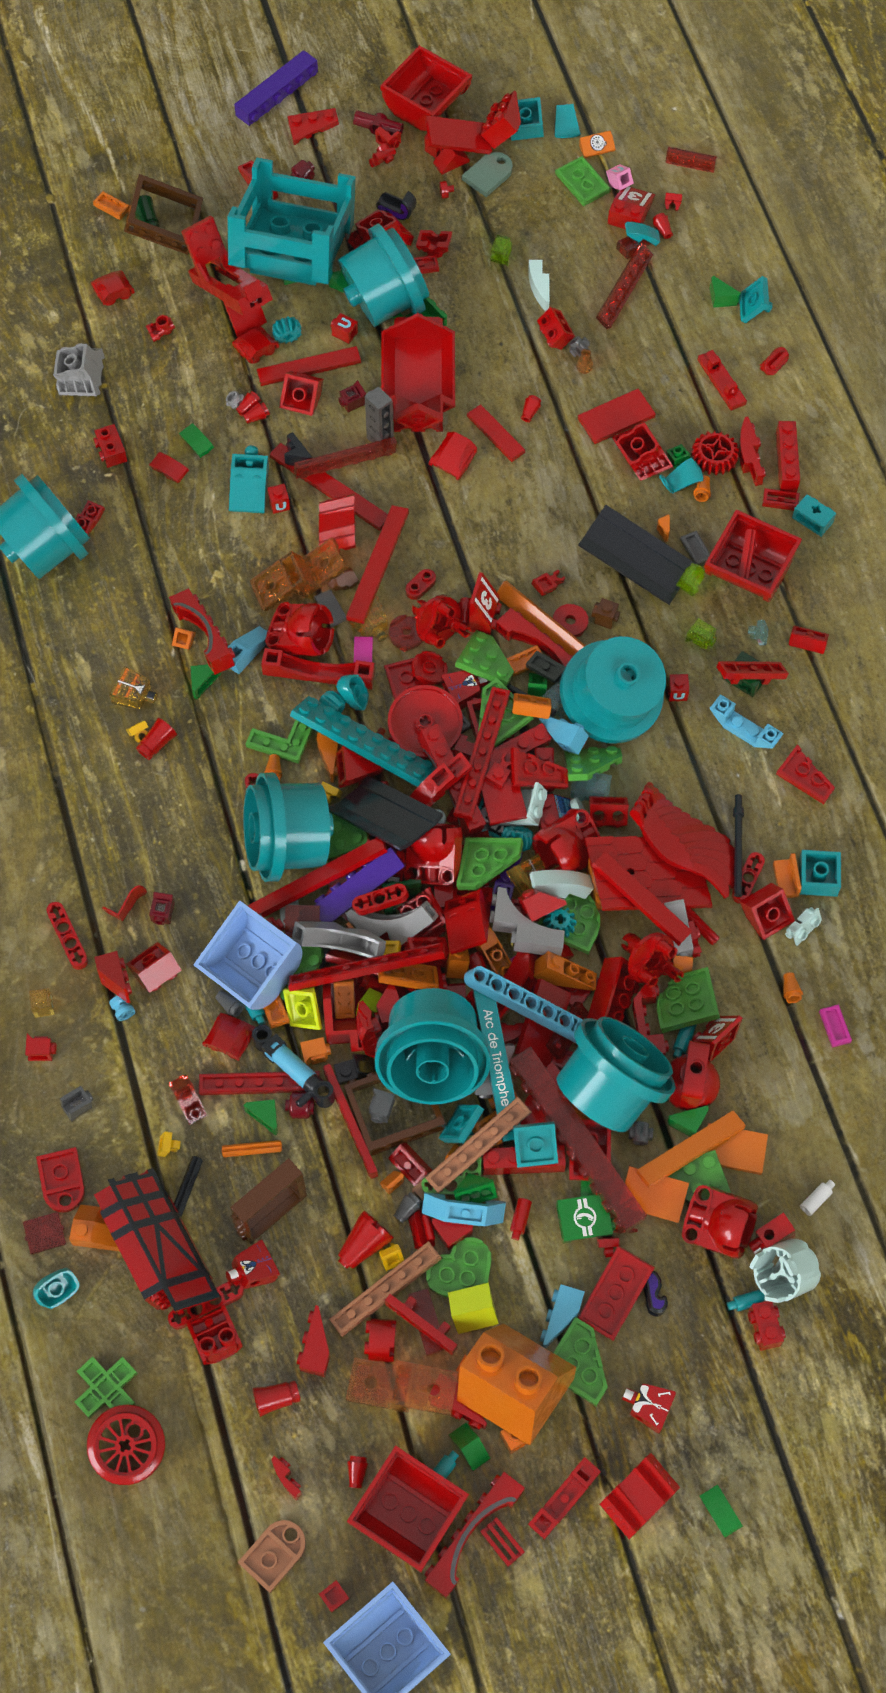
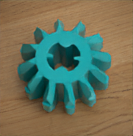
[272,316,301,344]
[501,825,533,852]
[543,907,577,938]

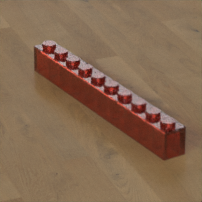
[509,1047,647,1233]

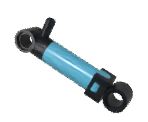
[252,1025,335,1108]

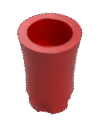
[136,718,177,760]
[253,1381,300,1417]

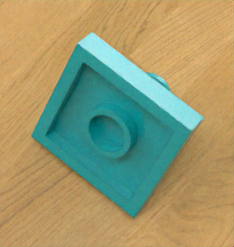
[740,276,773,323]
[439,1105,484,1144]
[513,1121,558,1168]

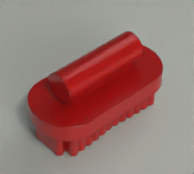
[759,347,789,375]
[408,1210,435,1250]

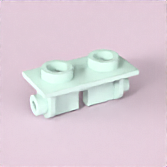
[785,907,822,946]

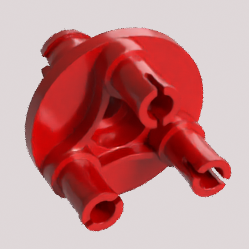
[412,595,472,649]
[621,932,684,988]

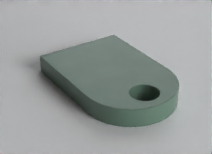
[462,152,513,197]

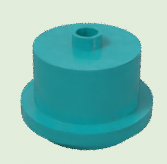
[338,224,429,327]
[0,474,91,580]
[560,636,666,744]
[243,772,334,882]
[375,988,490,1105]
[556,1017,676,1132]

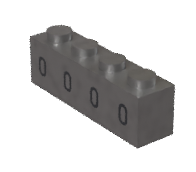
[365,386,394,451]

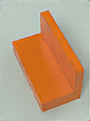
[773,853,801,898]

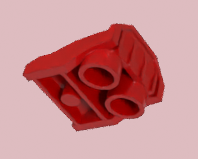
[91,270,135,306]
[232,326,279,364]
[429,432,478,481]
[397,887,445,937]
[356,1000,382,1058]
[202,1013,255,1061]
[186,1304,243,1365]

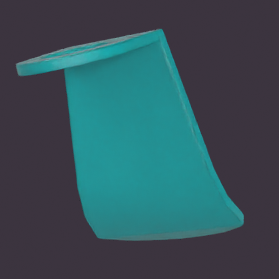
[555,104,581,138]
[659,458,704,494]

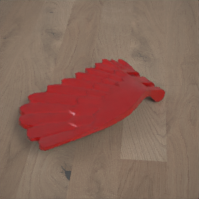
[630,782,734,899]

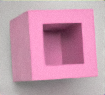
[606,164,634,190]

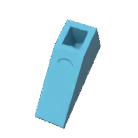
[228,626,267,674]
[539,716,589,755]
[540,1284,585,1348]

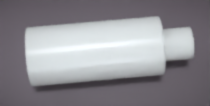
[800,1180,835,1216]

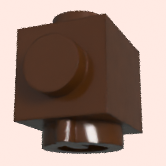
[591,598,621,629]

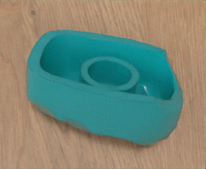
[336,675,369,710]
[33,1268,80,1309]

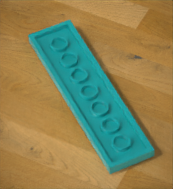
[290,696,436,787]

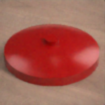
[388,685,463,759]

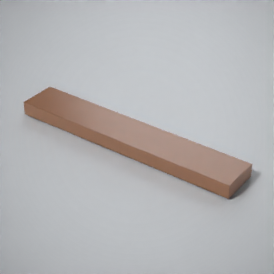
[425,1097,532,1194]
[329,1241,442,1337]

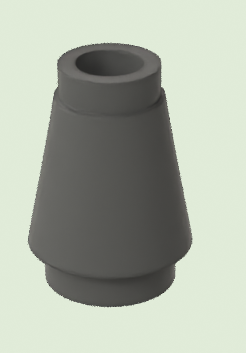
[216,990,245,1017]
[393,1192,422,1223]

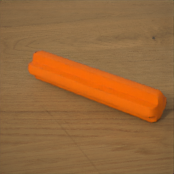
[222,1140,282,1157]

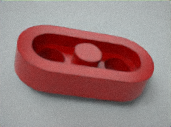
[406,569,436,600]

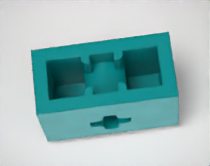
[792,494,836,537]

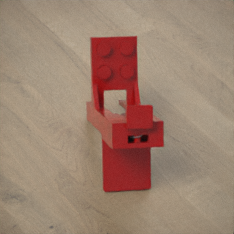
[181,216,273,337]

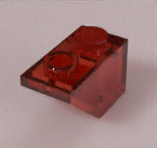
[168,1074,207,1125]

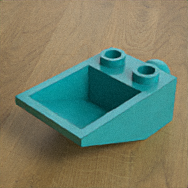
[229,445,269,513]

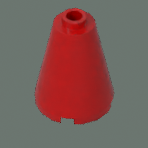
[338,1211,394,1269]

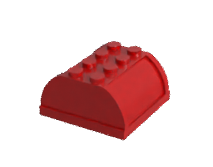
[380,45,472,131]
[704,509,802,602]
[347,1445,469,1572]

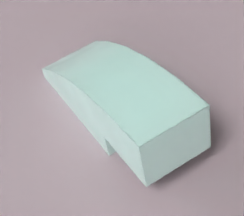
[528,260,550,312]
[529,870,594,899]

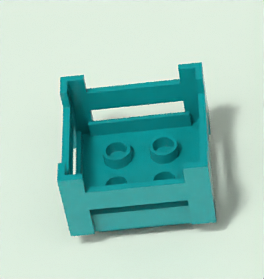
[227,157,356,286]

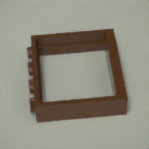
[124,174,203,255]
[344,1072,445,1156]
[230,1158,307,1244]

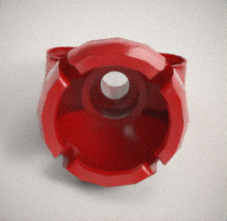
[265,602,334,656]
[532,808,601,872]
[403,823,463,885]
[669,1040,720,1111]
[682,1185,758,1259]

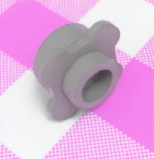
[226,391,244,409]

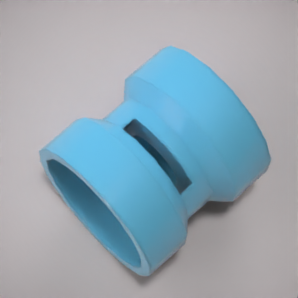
[109,996,135,1021]

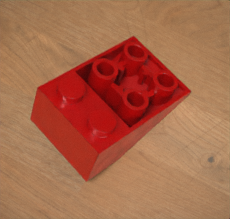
[481,90,521,149]
[444,889,491,954]

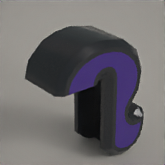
[376,191,417,220]
[644,1270,668,1317]

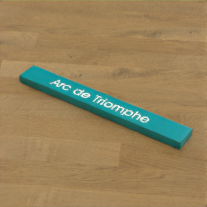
[472,983,521,1142]

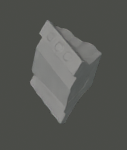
[53,343,105,396]

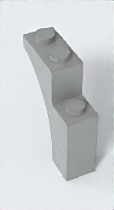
[489,887,565,956]
[345,901,439,945]
[292,921,386,958]

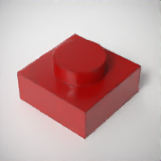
[319,1580,349,1613]

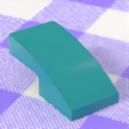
[625,222,660,246]

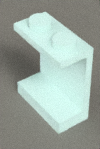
[498,782,547,826]

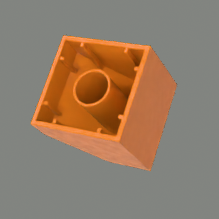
[457,1323,576,1445]

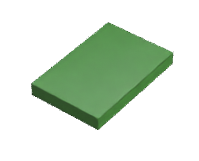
[555,156,611,206]

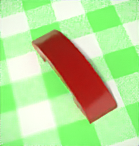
[528,1457,601,1540]

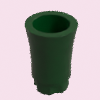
[135,195,160,227]

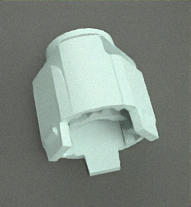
[749,1239,821,1303]

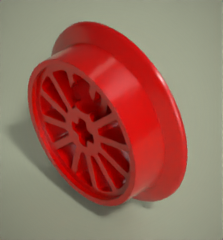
[87,1404,165,1485]

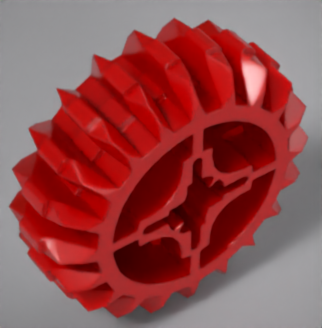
[691,430,739,476]

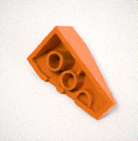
[69,1204,120,1252]

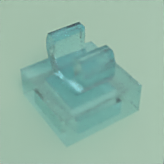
[748,620,769,645]

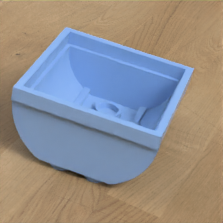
[194,901,302,1010]
[323,1582,451,1693]

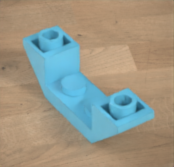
[710,694,784,749]
[422,1192,506,1226]

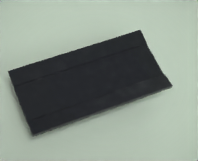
[578,505,696,605]
[329,775,443,851]

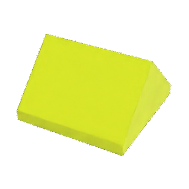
[283,987,322,1030]
[448,1282,499,1334]

